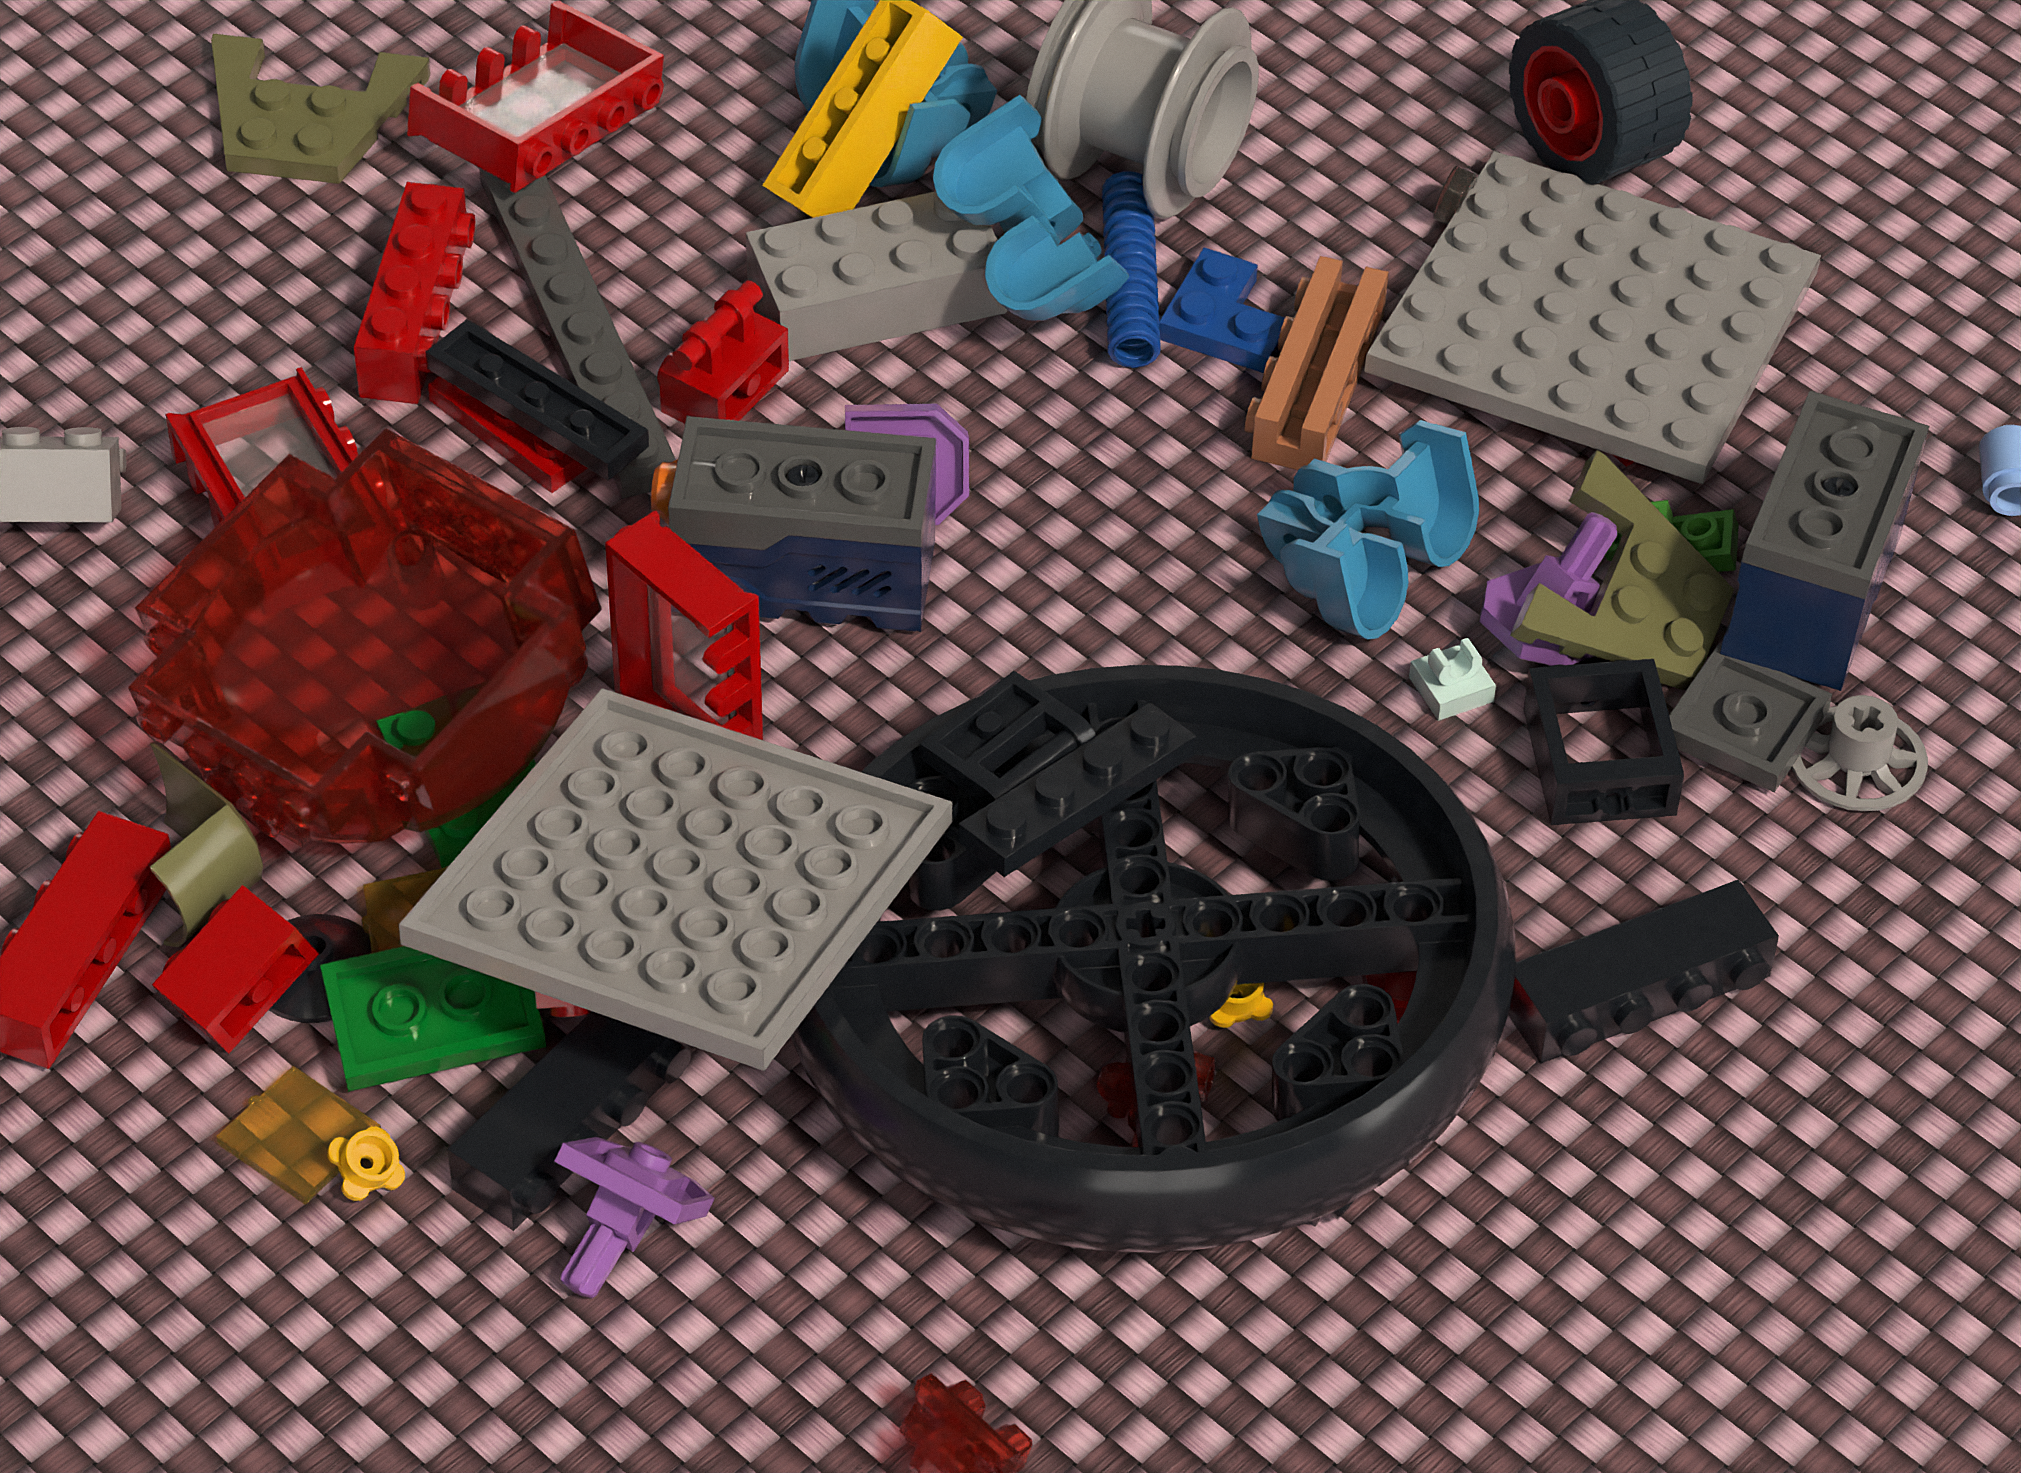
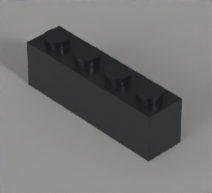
[1508,879,1779,1064]
[447,1011,691,1231]

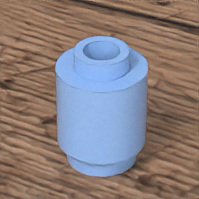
[1979,425,2021,516]

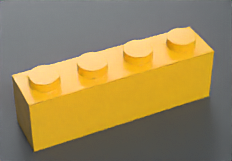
[762,0,963,218]

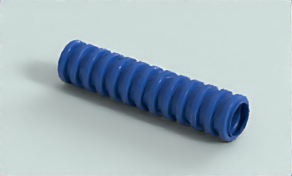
[1102,171,1161,368]

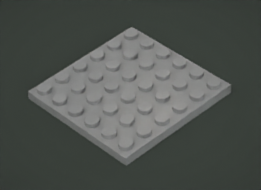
[1364,151,1821,484]
[399,688,952,1071]

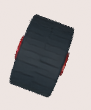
[1509,0,1693,185]

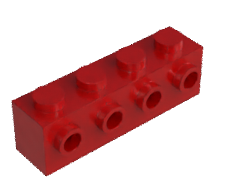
[354,182,475,404]
[0,811,171,1069]

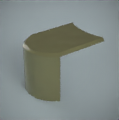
[150,743,263,947]

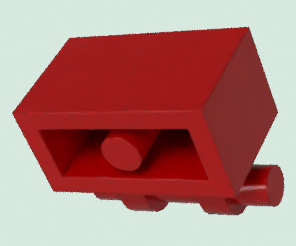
[657,280,789,424]

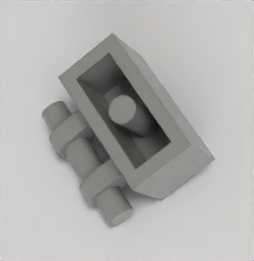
[0,427,127,522]

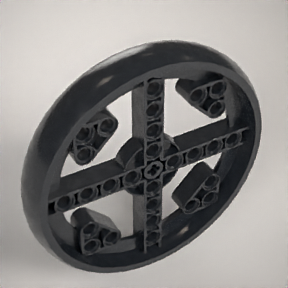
[791,665,1516,1253]

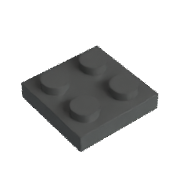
[1669,644,1832,793]

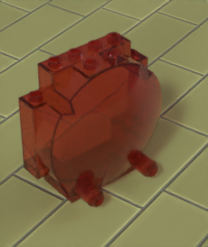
[128,428,602,848]

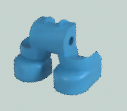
[794,0,997,187]
[933,95,1130,321]
[1257,420,1479,639]

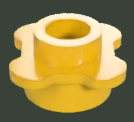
[1209,983,1273,1028]
[327,1126,405,1201]

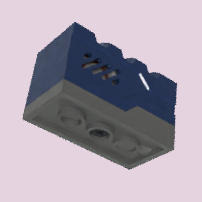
[1720,391,1930,691]
[651,416,936,632]

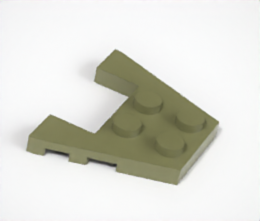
[211,33,431,184]
[1510,450,1734,691]

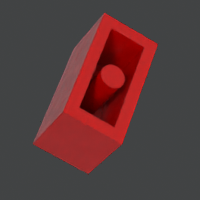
[152,885,319,1054]

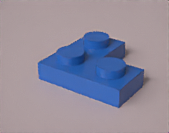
[1159,247,1285,373]

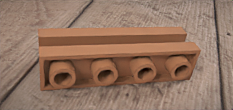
[1245,256,1389,470]

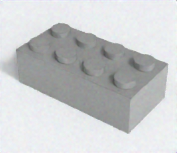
[746,191,1007,361]

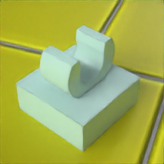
[1409,638,1496,721]

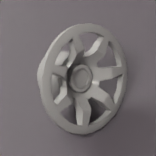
[1791,695,1928,811]

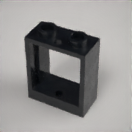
[1523,659,1684,825]

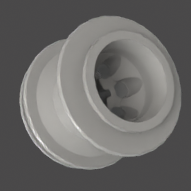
[1026,0,1259,219]

